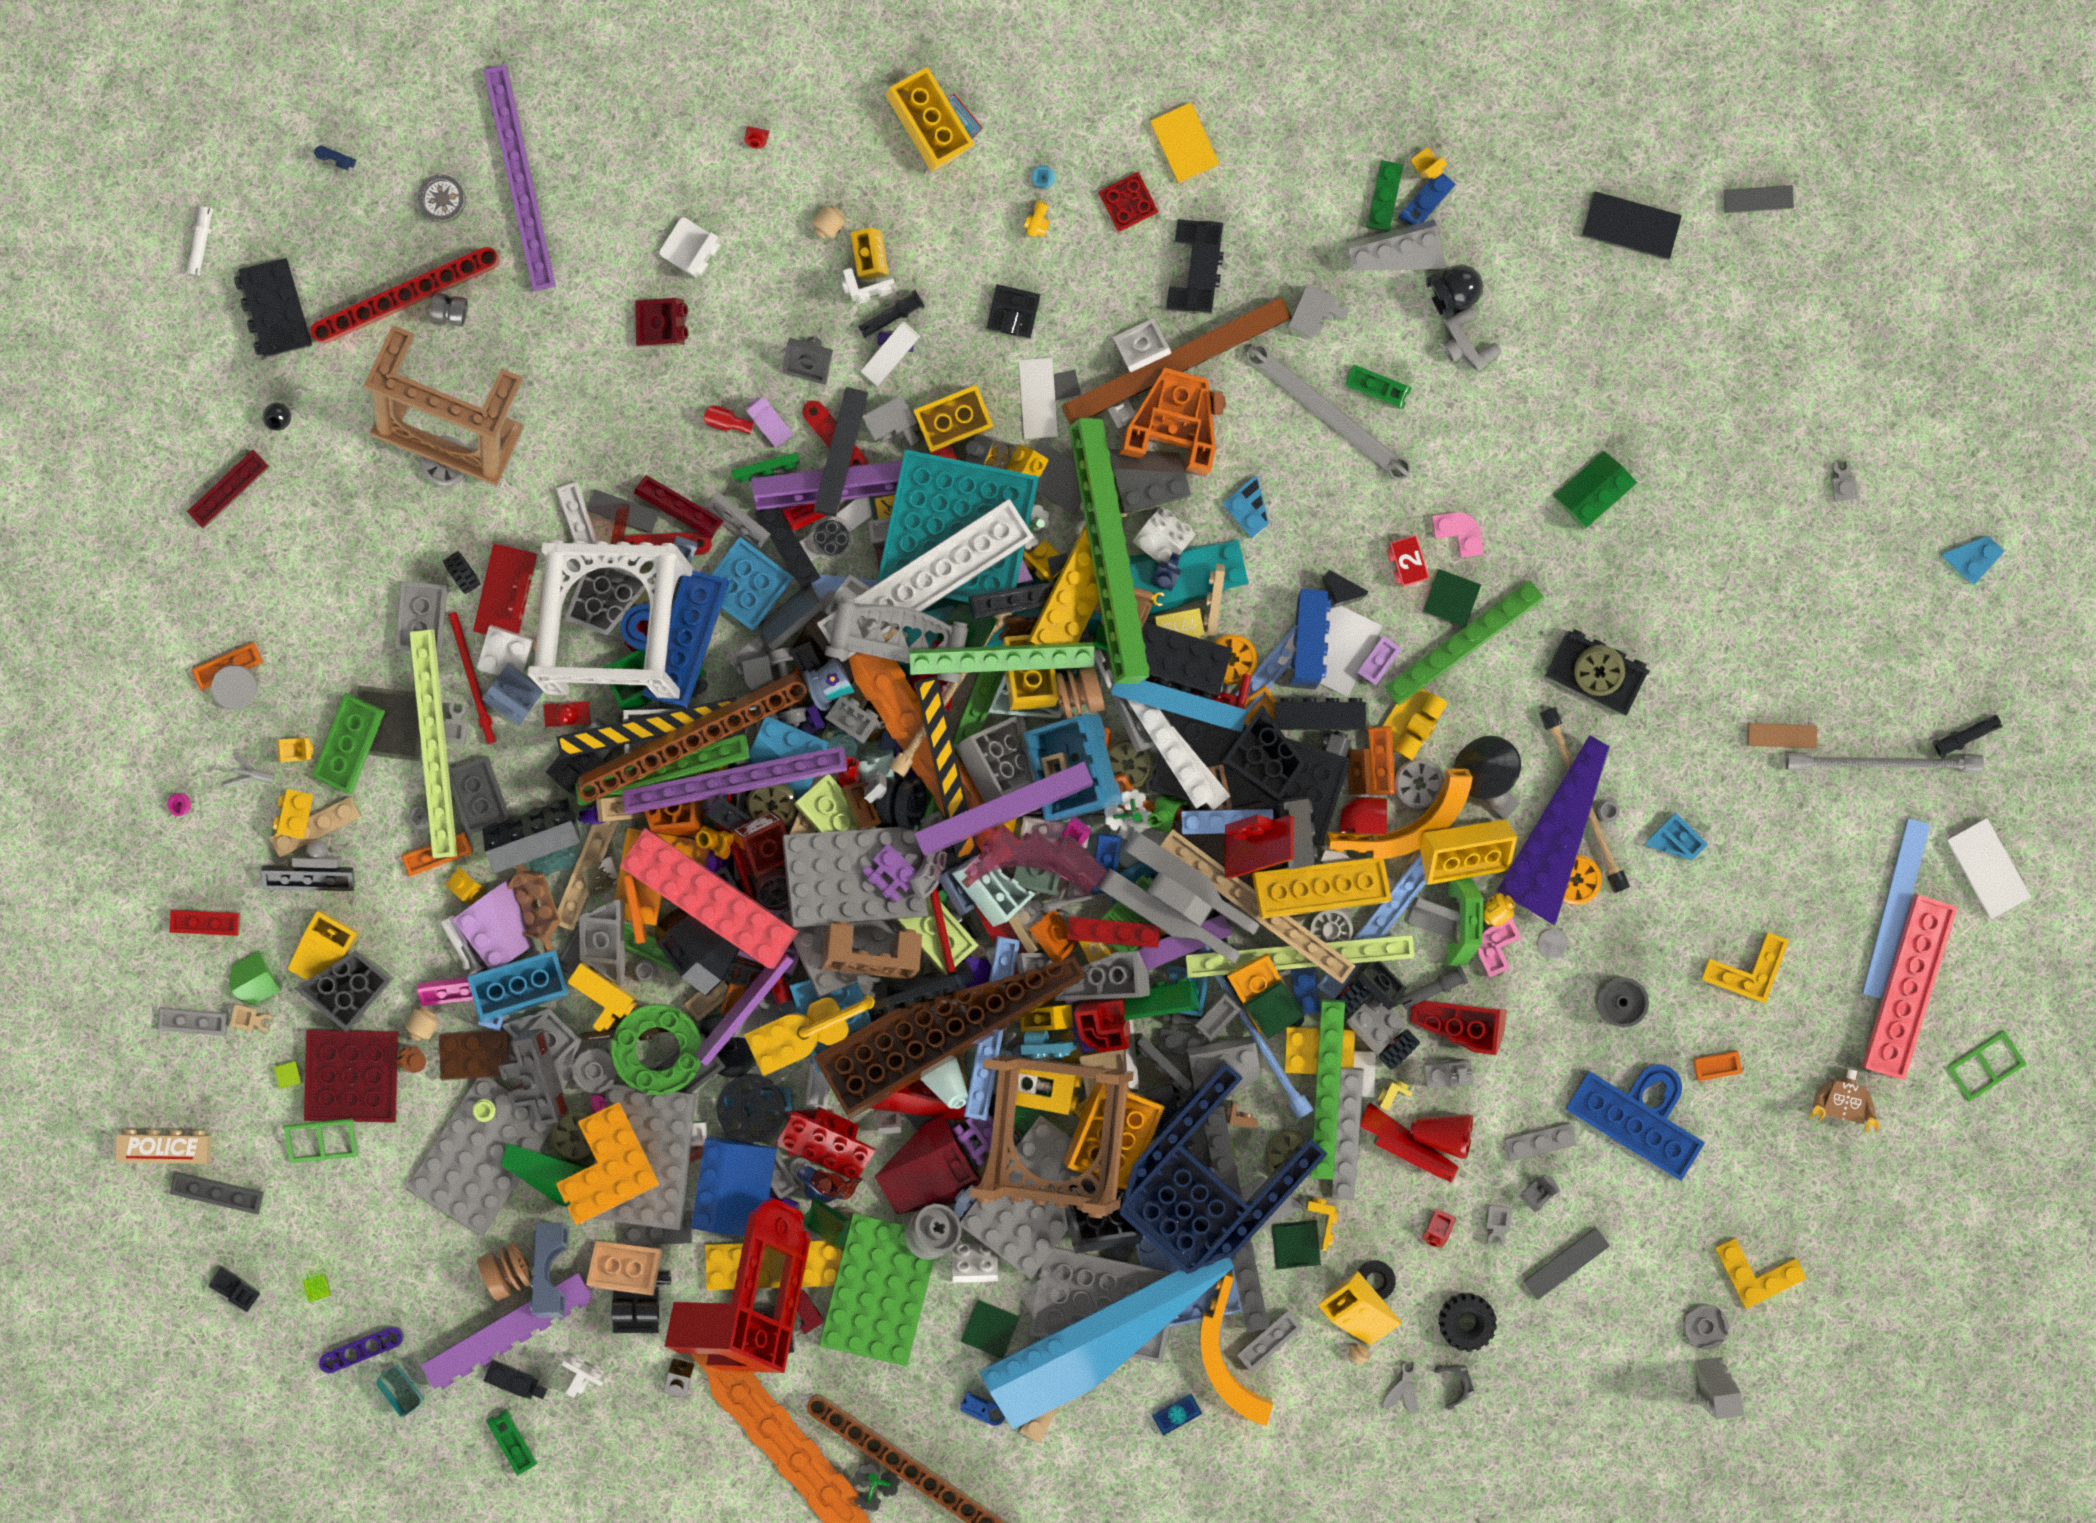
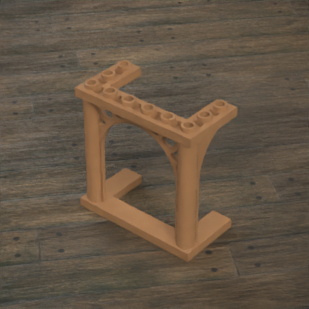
[364,325,524,486]
[970,1055,1134,1218]

